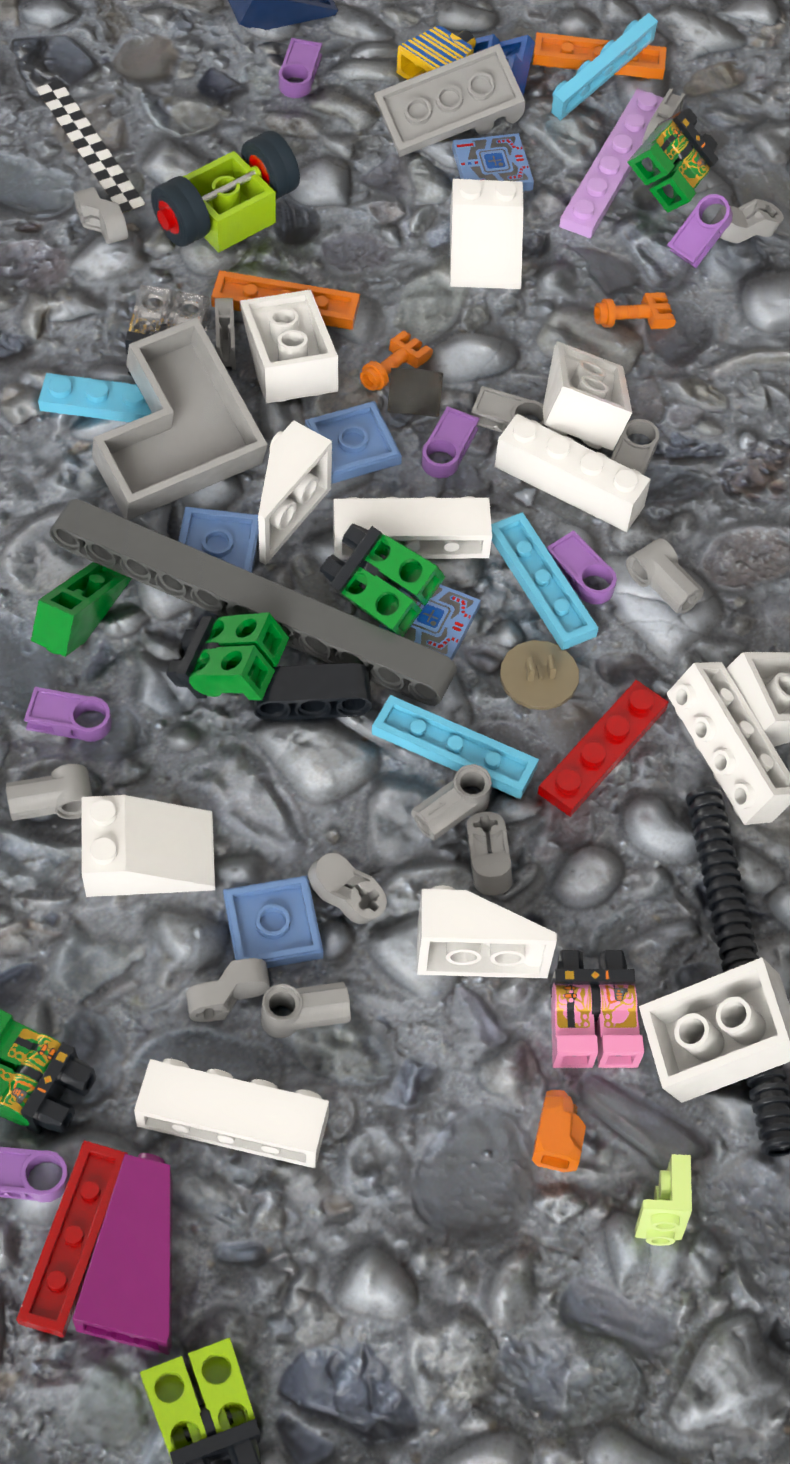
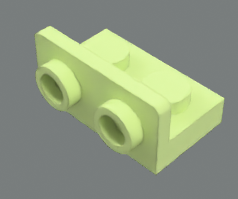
[635,1154,692,1246]

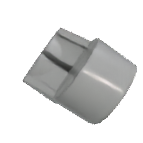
[74,187,128,244]
[711,199,784,244]
[467,812,512,896]
[308,853,387,924]
[186,958,270,1022]

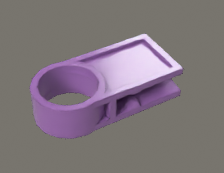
[279,38,322,98]
[667,194,733,268]
[421,406,480,478]
[546,530,617,604]
[24,687,112,742]
[0,1147,69,1203]

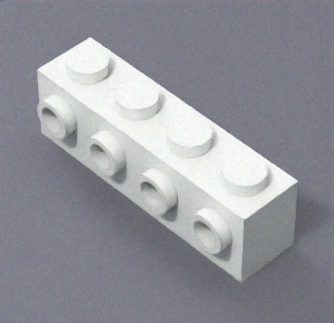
[495,414,651,532]
[333,496,492,560]
[666,662,790,825]
[134,1059,329,1168]

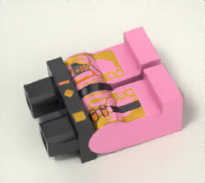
[550,950,644,1068]

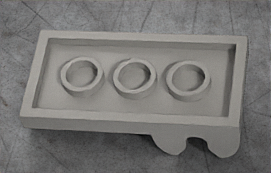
[374,43,525,157]

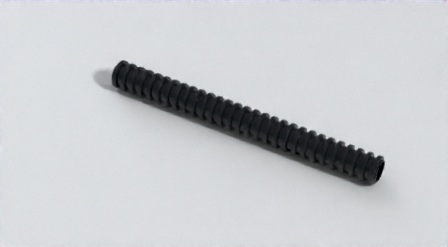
[685,786,790,1157]

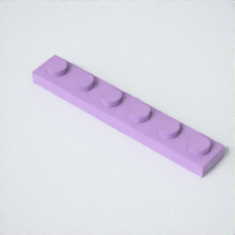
[559,89,664,239]

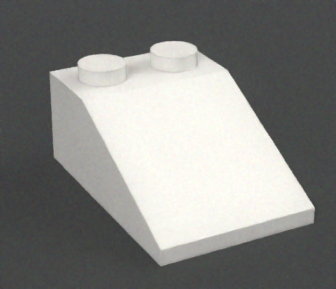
[450,179,523,289]
[240,290,338,403]
[543,341,632,451]
[258,420,332,565]
[726,652,790,747]
[82,795,215,897]
[417,885,557,978]

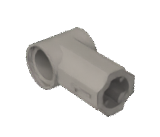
[626,538,704,614]
[6,764,92,821]
[411,764,492,841]
[260,982,351,1038]

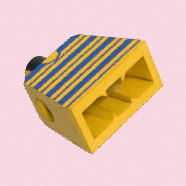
[396,26,476,80]

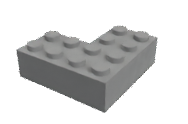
[92,317,268,520]

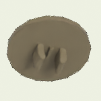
[500,640,579,710]

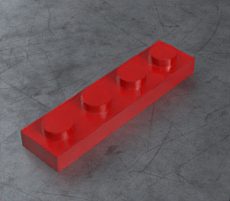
[537,680,669,817]
[16,1140,128,1338]

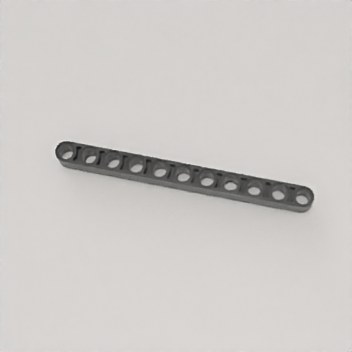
[49,499,457,706]

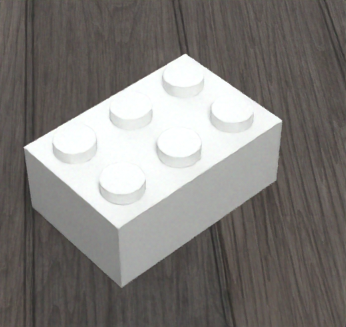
[639,957,790,1103]

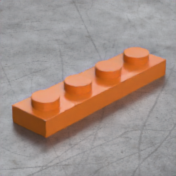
[532,32,667,80]
[211,270,360,330]

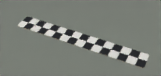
[36,80,145,213]

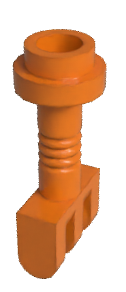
[594,292,676,329]
[360,330,433,391]

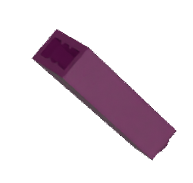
[72,1153,173,1355]

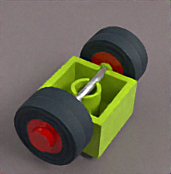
[151,131,300,253]

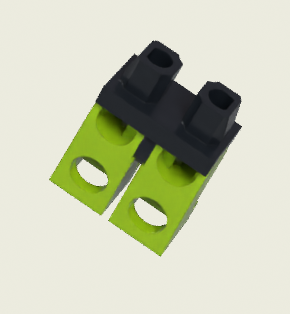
[140,1337,261,1464]

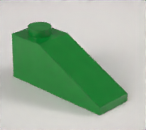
[31,562,132,657]

